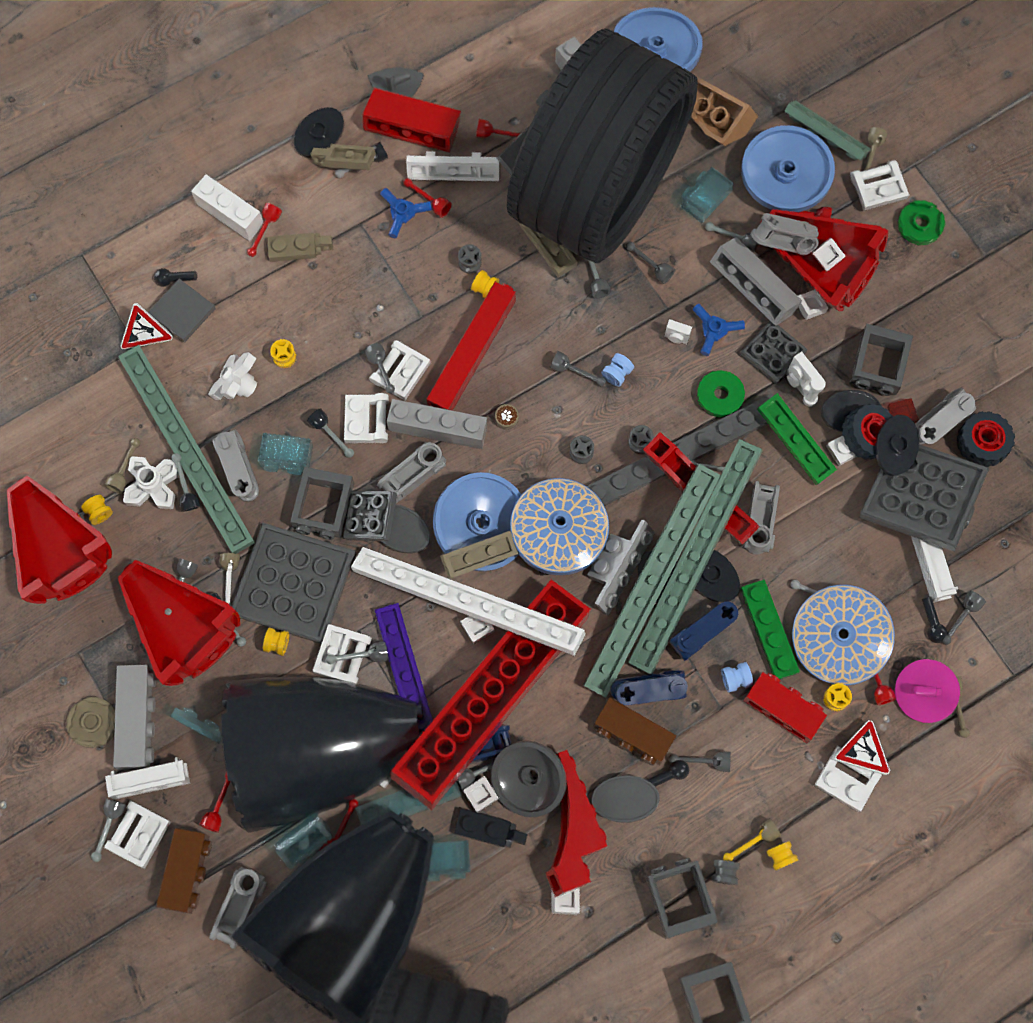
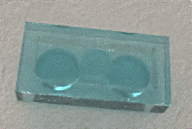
[171,707,222,744]

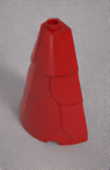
[760,209,889,311]
[7,476,112,604]
[118,560,240,686]

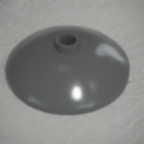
[491,741,566,817]

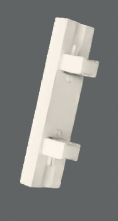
[406,152,499,181]

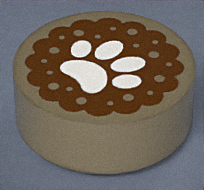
[495,404,519,430]

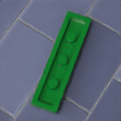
[757,393,837,485]
[740,579,800,680]

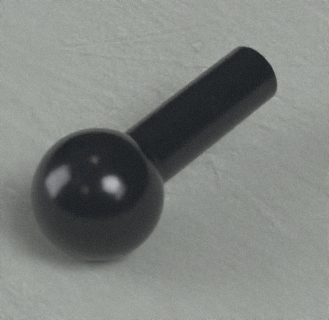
[154,268,198,287]
[922,596,948,643]
[647,760,690,787]

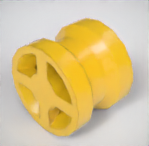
[471,270,499,298]
[270,339,296,368]
[81,495,113,525]
[263,627,290,656]
[823,683,852,711]
[766,841,798,871]

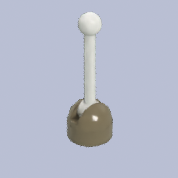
[219,553,240,604]

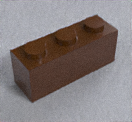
[594,697,677,766]
[156,828,212,914]

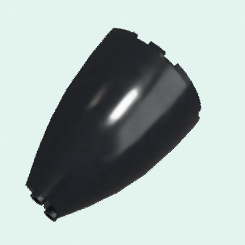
[221,677,425,833]
[231,811,434,1023]

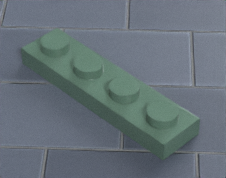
[785,100,871,160]

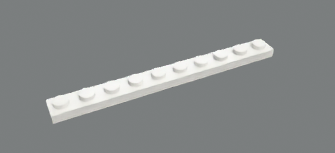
[351,547,585,656]

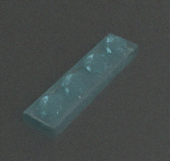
[356,782,461,825]

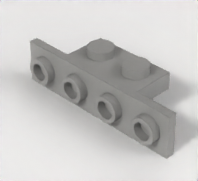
[587,520,655,616]

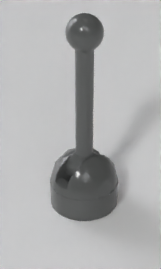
[626,242,675,284]
[365,343,395,393]
[550,351,606,386]
[942,591,986,645]
[669,751,731,772]

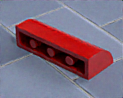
[362,88,461,153]

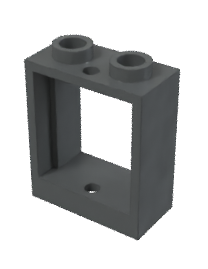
[850,324,913,396]
[290,467,354,540]
[646,858,718,939]
[678,962,752,1023]

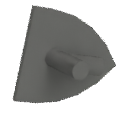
[368,67,424,98]

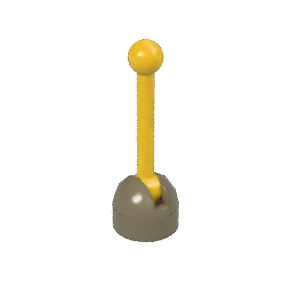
[723,818,781,861]

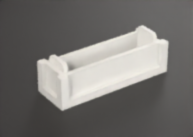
[911,536,958,603]
[105,757,190,800]

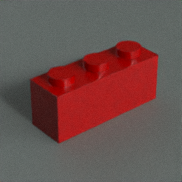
[743,672,827,743]

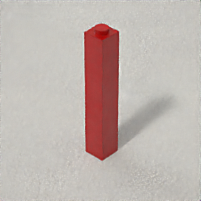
[427,282,516,411]

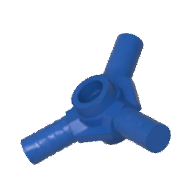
[380,188,432,238]
[692,304,745,356]

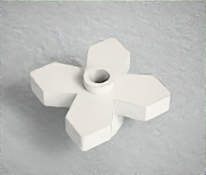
[208,352,257,400]
[123,456,179,509]

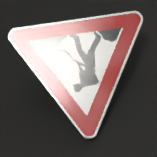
[121,303,172,349]
[834,720,890,775]

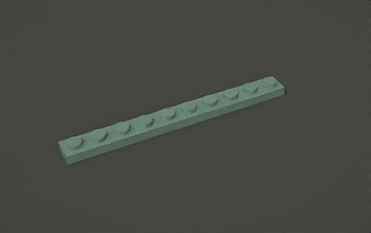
[118,345,255,554]
[628,439,763,674]
[583,464,721,697]

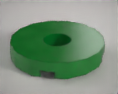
[897,200,945,245]
[697,370,745,418]

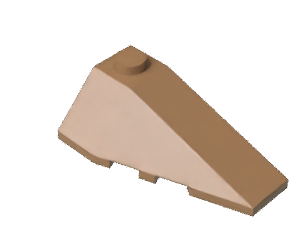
[691,76,758,146]

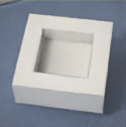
[811,238,845,271]
[798,290,828,320]
[664,319,692,344]
[826,435,857,466]
[460,616,495,644]
[463,776,499,813]
[551,888,580,915]

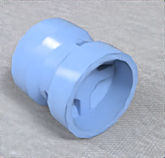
[601,353,634,387]
[721,662,753,693]

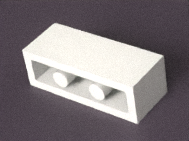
[191,175,264,241]

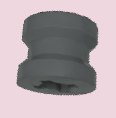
[458,245,482,274]
[628,425,654,454]
[570,435,594,464]
[712,860,740,885]

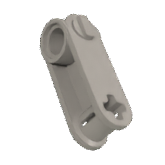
[751,213,819,255]
[915,387,976,444]
[213,429,259,502]
[377,442,447,503]
[744,481,780,554]
[210,867,267,949]

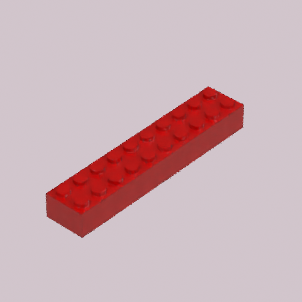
[391,579,591,811]

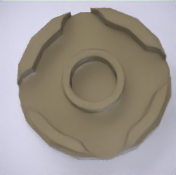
[66,697,115,748]

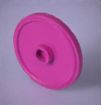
[895,659,960,723]

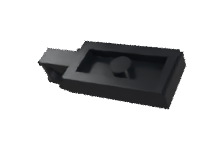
[454,809,527,848]

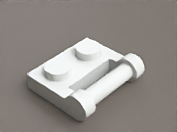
[850,160,909,210]
[369,340,431,401]
[786,351,825,407]
[344,393,389,443]
[313,624,372,683]
[814,746,882,812]
[104,801,170,869]

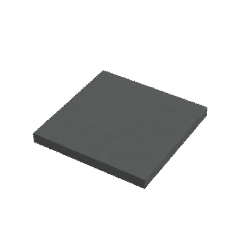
[860,444,989,551]
[232,523,356,644]

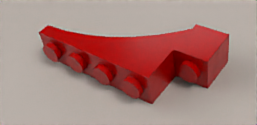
[643,432,759,545]
[545,750,607,898]

